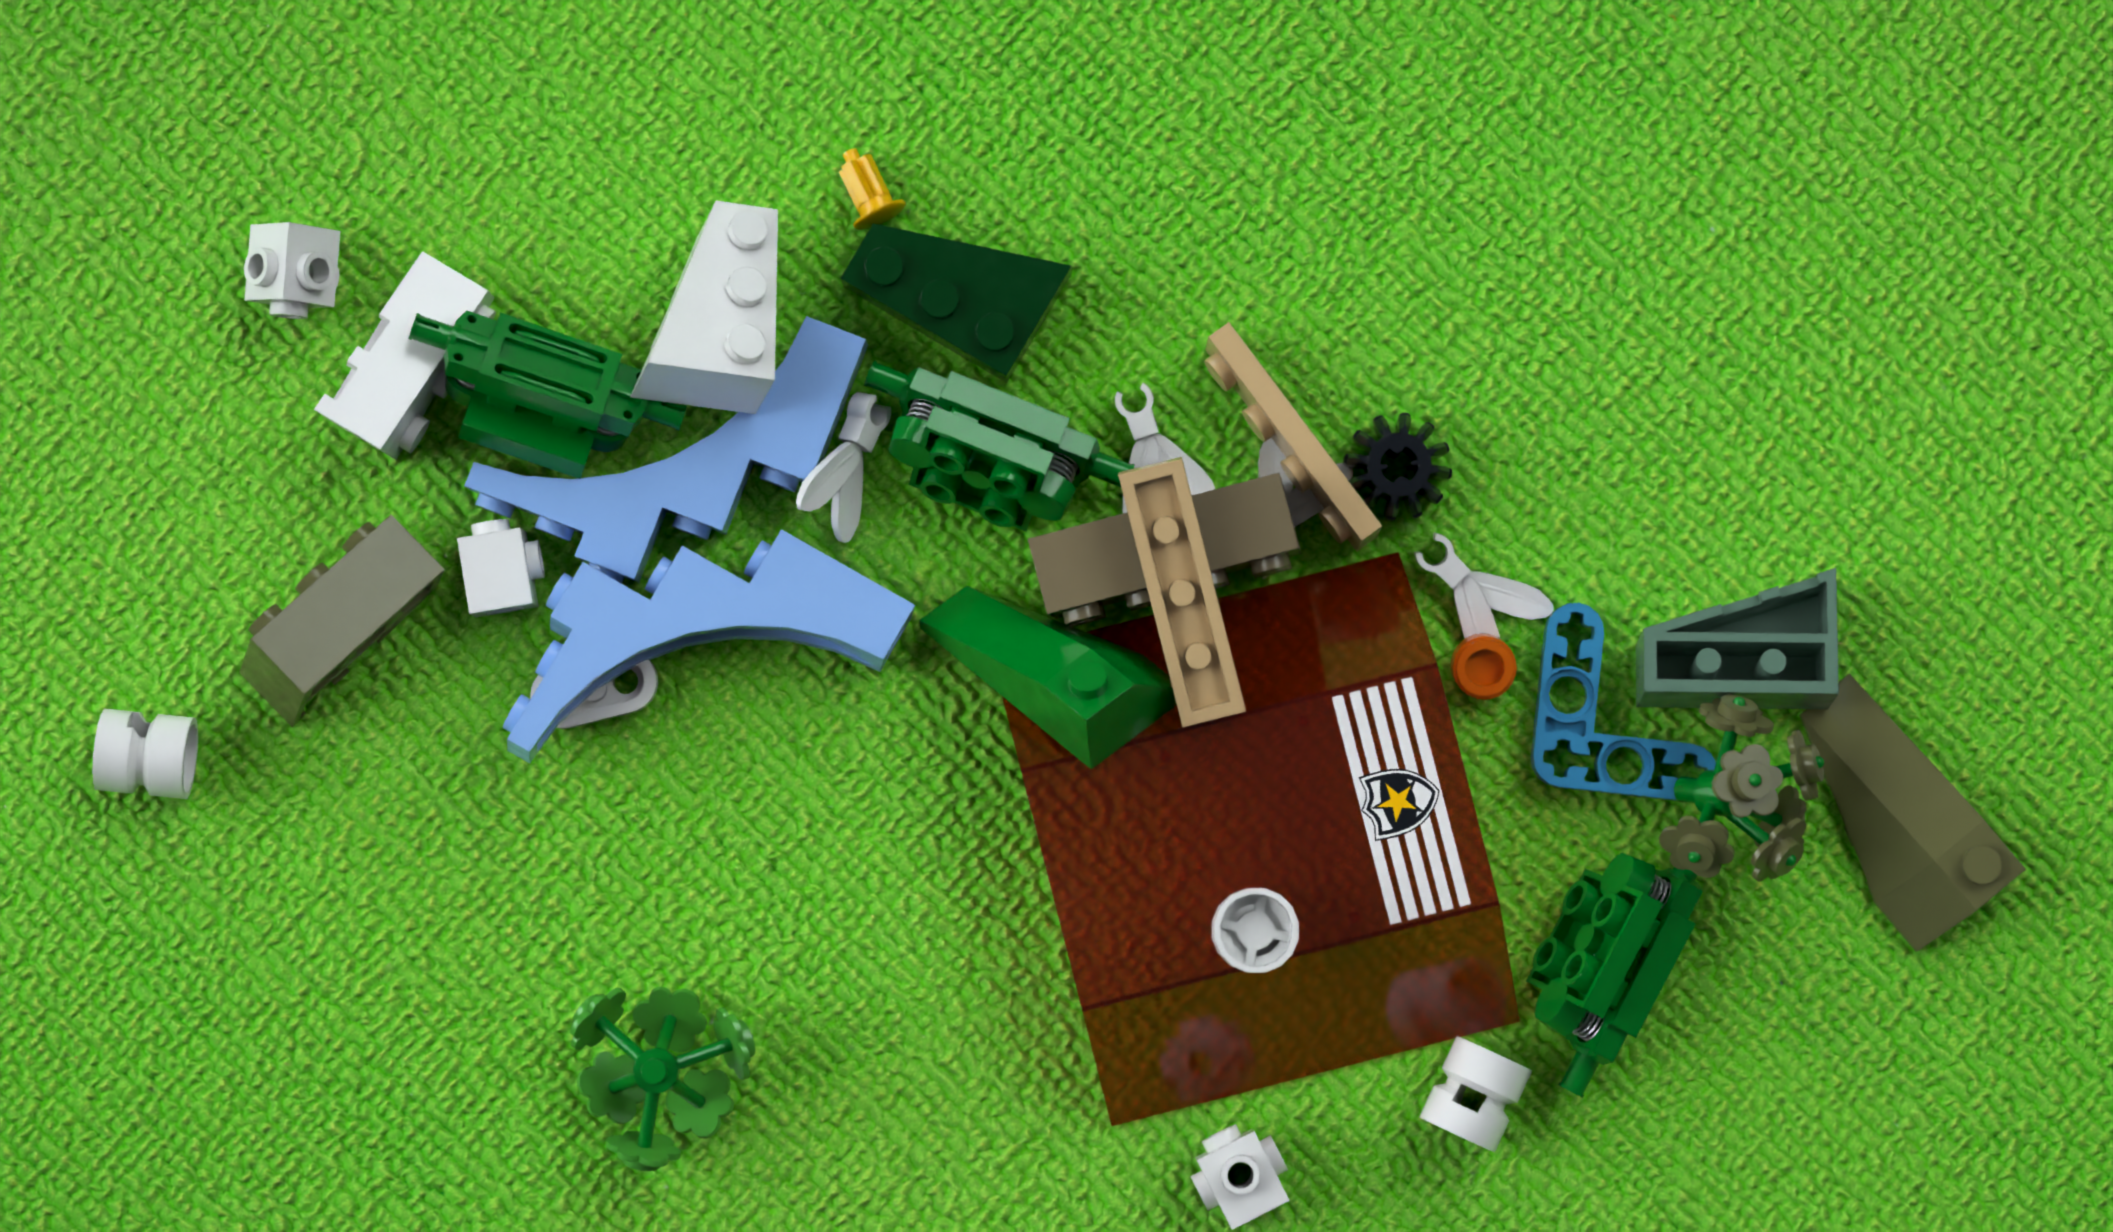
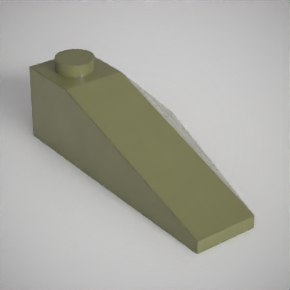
[1799,674,2026,952]

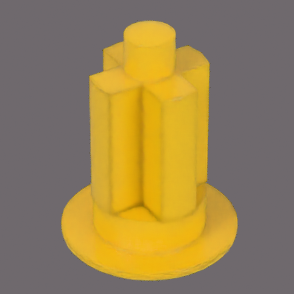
[839,148,906,230]

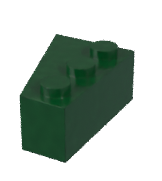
[841,223,1072,383]

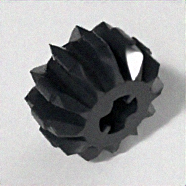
[1343,413,1452,522]

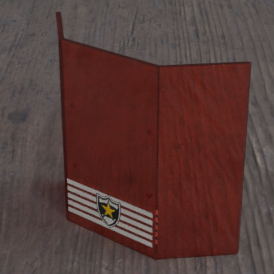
[1002,552,1520,1126]

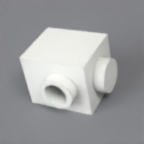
[457,519,545,617]

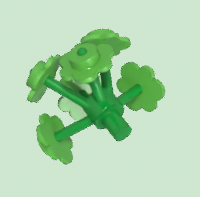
[570,987,755,1171]

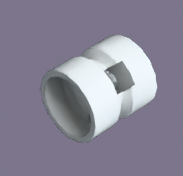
[92,708,198,799]
[1212,888,1299,973]
[1419,1036,1532,1153]

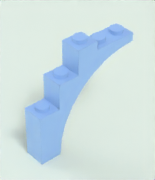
[464,316,868,584]
[503,529,915,763]

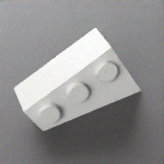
[630,200,778,414]
[314,251,496,460]

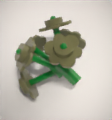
[1659,695,1824,882]

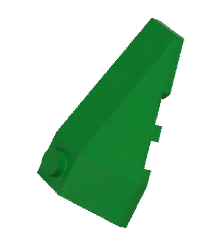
[919,586,1177,769]

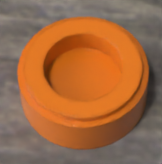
[1451,633,1517,700]

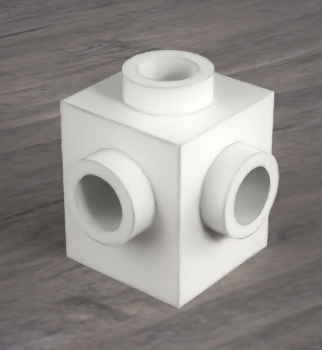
[244,222,340,319]
[1190,1124,1290,1230]

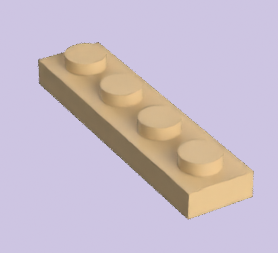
[1204,322,1382,552]
[1118,457,1246,727]

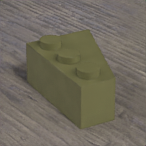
[239,515,445,727]

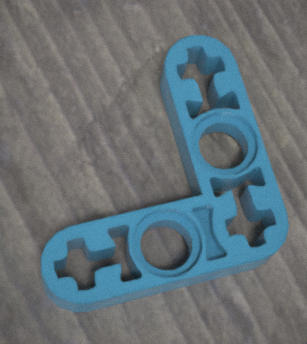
[1531,603,1716,801]

